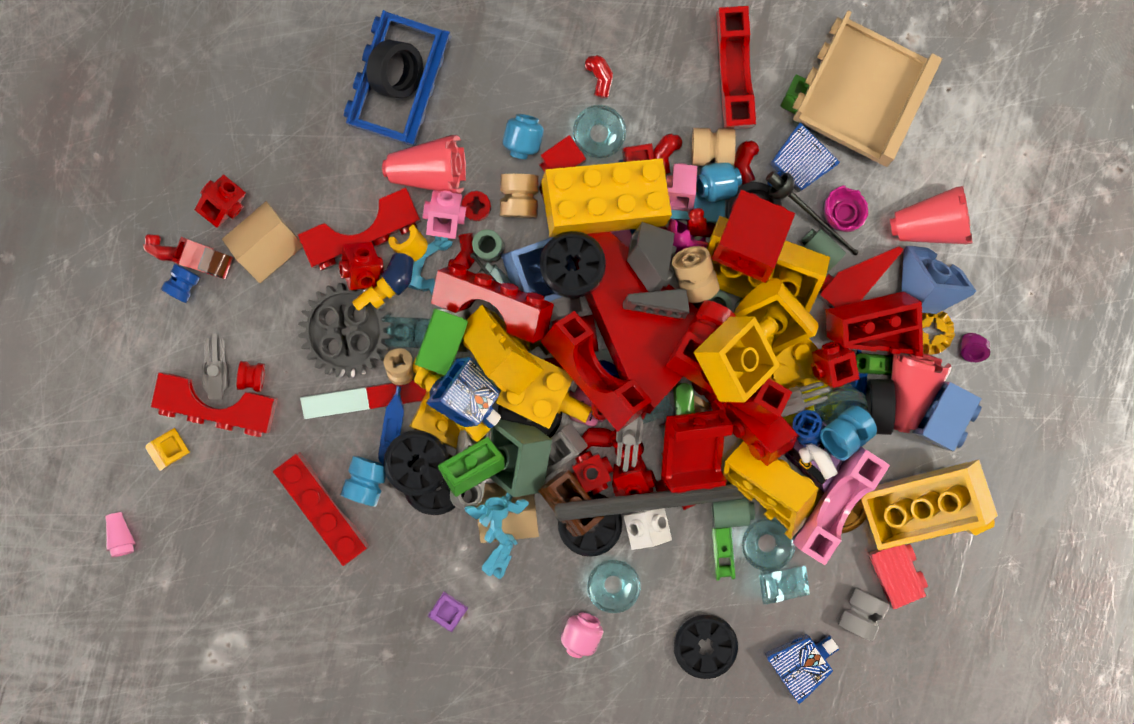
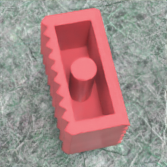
[868,544,928,609]

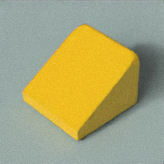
[145,428,190,471]

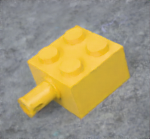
[693,316,780,403]
[496,353,591,429]

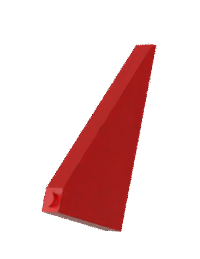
[539,184,698,415]

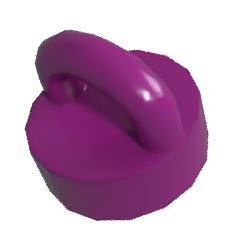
[961,333,991,363]

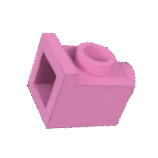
[666,163,697,211]

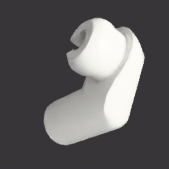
[798,443,838,480]

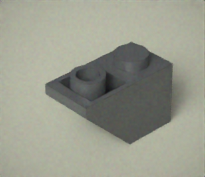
[627,222,676,292]

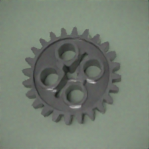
[298,283,394,378]

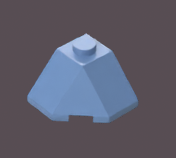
[902,246,976,314]

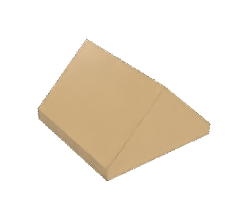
[222,201,303,284]
[476,482,539,543]

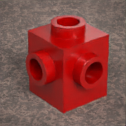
[194,174,246,228]
[339,242,384,290]
[811,342,860,388]
[572,450,613,495]
[612,456,657,497]

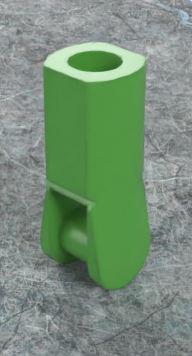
[856,353,893,375]
[673,383,695,415]
[712,527,735,581]

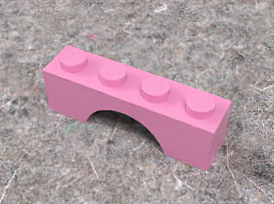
[792,446,890,565]

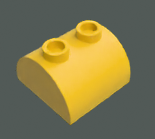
[734,278,818,353]

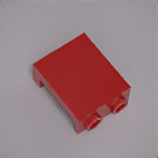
[711,190,795,283]
[661,410,733,493]

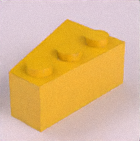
[462,305,543,396]
[723,441,818,539]

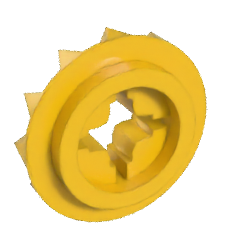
[922,311,955,355]

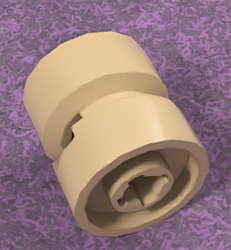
[691,128,736,166]
[500,174,539,218]
[672,246,720,303]

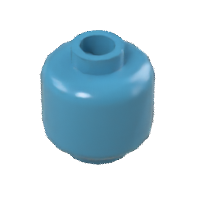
[503,114,544,159]
[696,163,742,202]

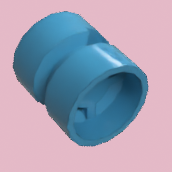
[820,405,877,460]
[340,456,387,507]

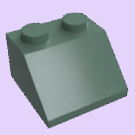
[490,419,552,497]

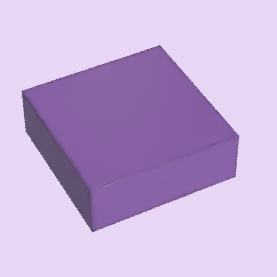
[427,591,468,632]

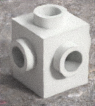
[624,508,672,550]

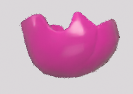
[824,185,868,232]
[667,219,708,254]

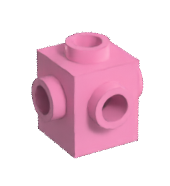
[423,190,466,239]

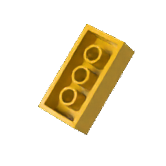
[541,158,672,237]
[707,216,830,313]
[861,459,998,551]

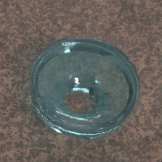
[573,105,626,159]
[814,384,868,422]
[742,518,795,572]
[587,560,641,613]

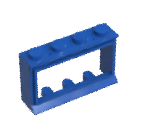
[343,10,452,146]

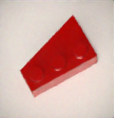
[825,291,923,357]

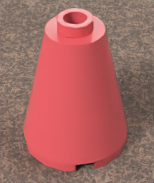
[382,135,466,194]
[890,186,973,245]
[891,353,951,433]

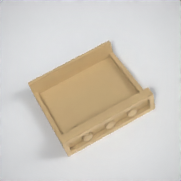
[792,10,943,167]

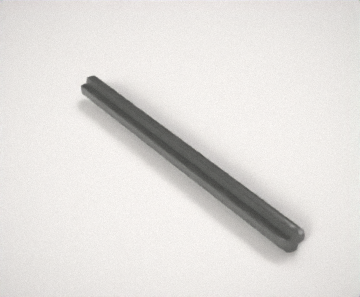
[554,483,746,521]

